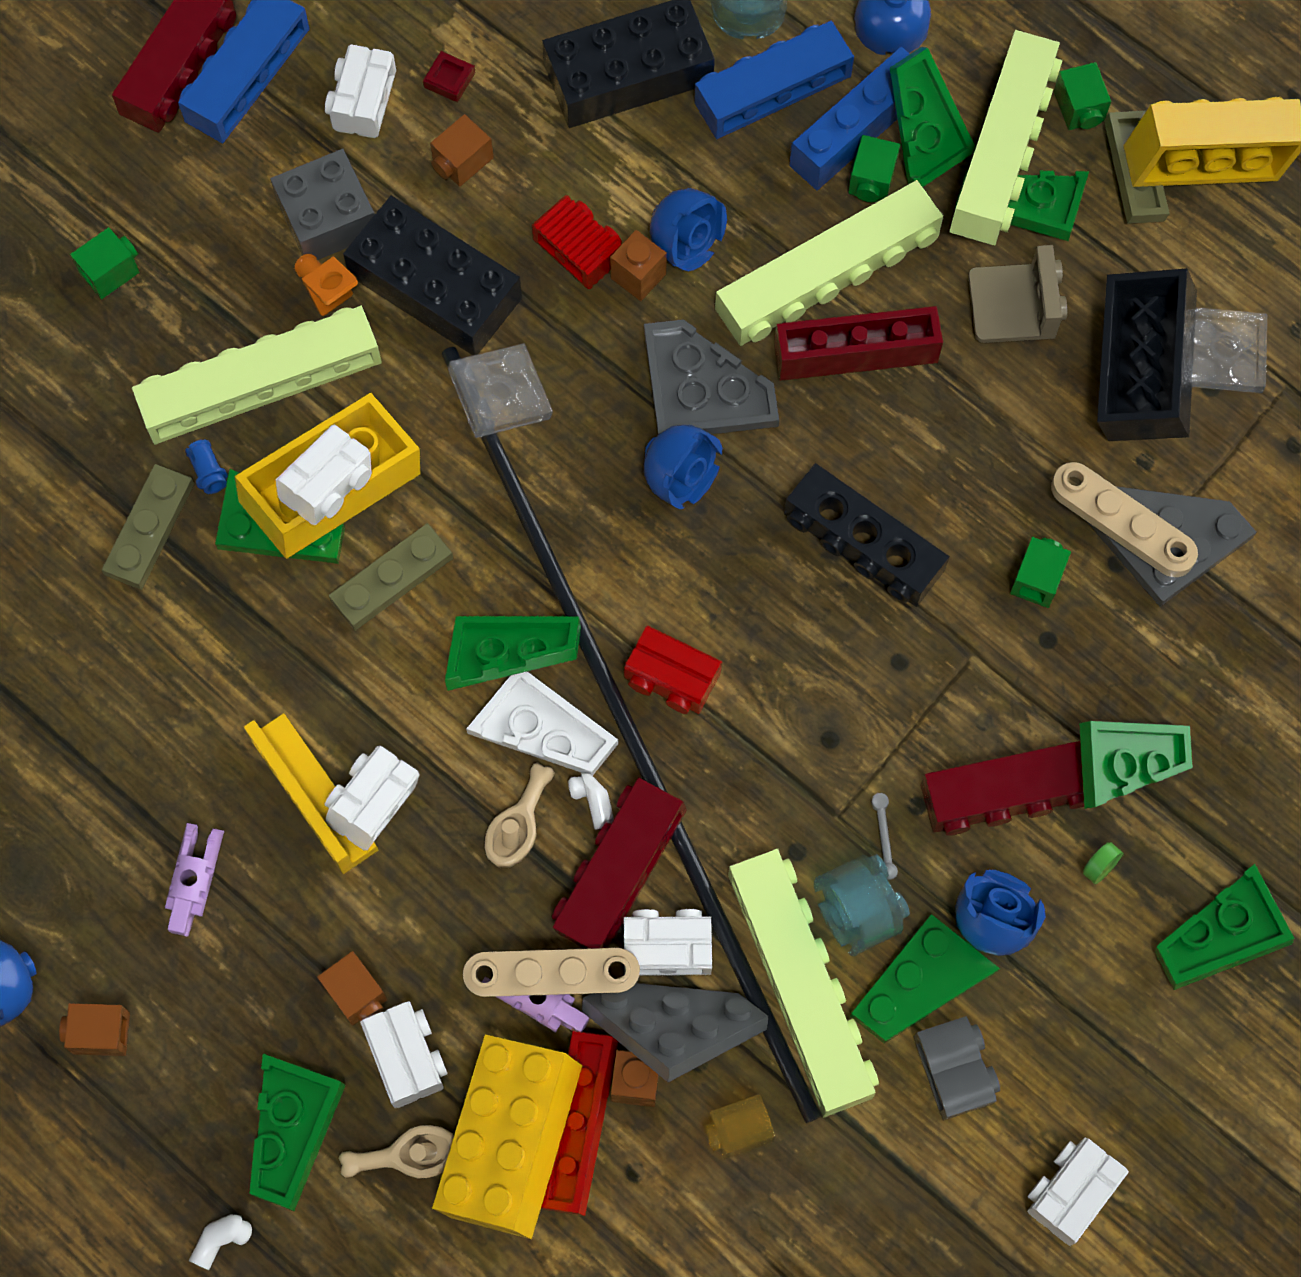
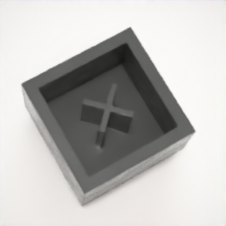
[270,149,375,260]

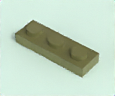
[1104,111,1170,224]
[102,464,194,590]
[329,523,454,631]

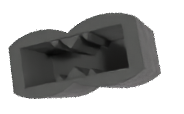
[914,1016,1000,1121]

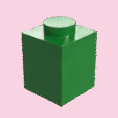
[1053,62,1111,131]
[848,135,900,202]
[70,227,140,300]
[1010,537,1071,608]

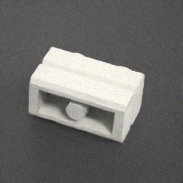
[325,44,396,138]
[276,424,372,526]
[325,746,420,850]
[624,909,712,976]
[360,1001,448,1108]
[1027,1137,1129,1246]

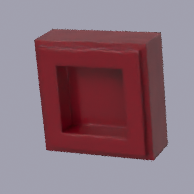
[423,51,476,103]

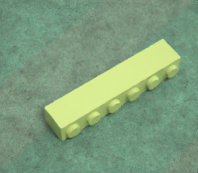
[950,30,1063,246]
[715,180,943,346]
[132,305,382,445]
[728,849,879,1118]

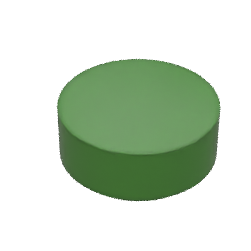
[1083,842,1123,885]

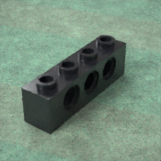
[784,463,950,607]

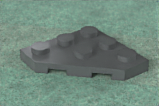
[644,320,779,435]
[1086,486,1257,607]
[582,983,768,1082]

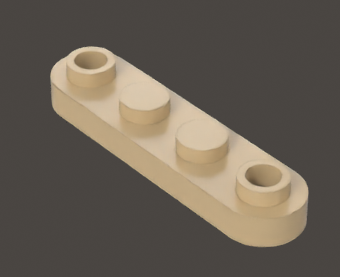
[1051,462,1198,577]
[463,948,640,997]

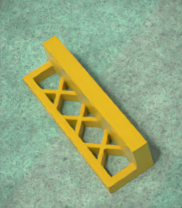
[244,713,379,874]

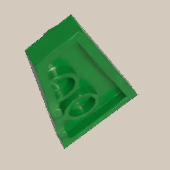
[890,47,976,187]

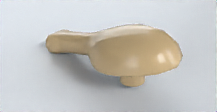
[484,762,555,868]
[339,1125,454,1178]

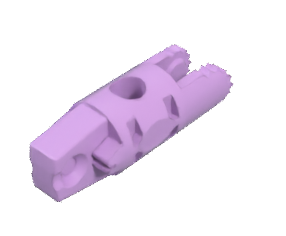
[165,823,224,937]
[482,977,589,1032]

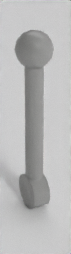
[871,793,898,880]

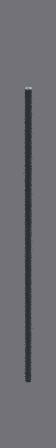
[442,347,821,1124]

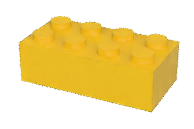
[1123,97,1301,187]
[235,393,420,559]
[432,1034,582,1239]

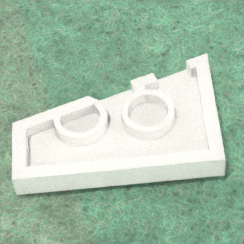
[466,672,618,776]

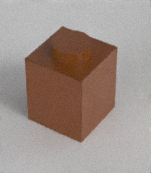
[430,114,494,187]
[610,230,667,301]
[317,951,387,1026]
[59,1003,130,1056]
[611,1050,659,1107]

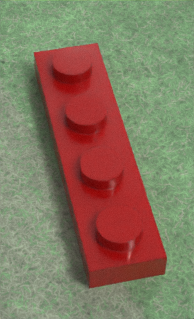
[541,1031,619,1216]

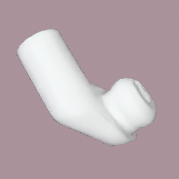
[568,773,614,829]
[189,1214,252,1270]

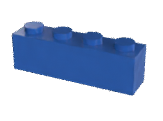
[178,0,310,144]
[695,20,854,140]
[790,47,909,191]

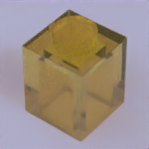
[704,1094,776,1160]

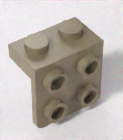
[968,245,1067,343]

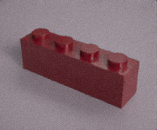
[112,0,236,133]
[774,306,943,381]
[920,741,1084,836]
[552,777,687,949]

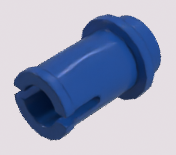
[185,439,228,494]

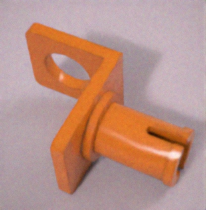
[294,254,358,316]

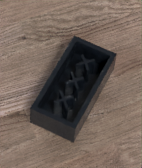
[542,0,715,128]
[343,195,522,358]
[1097,268,1197,441]

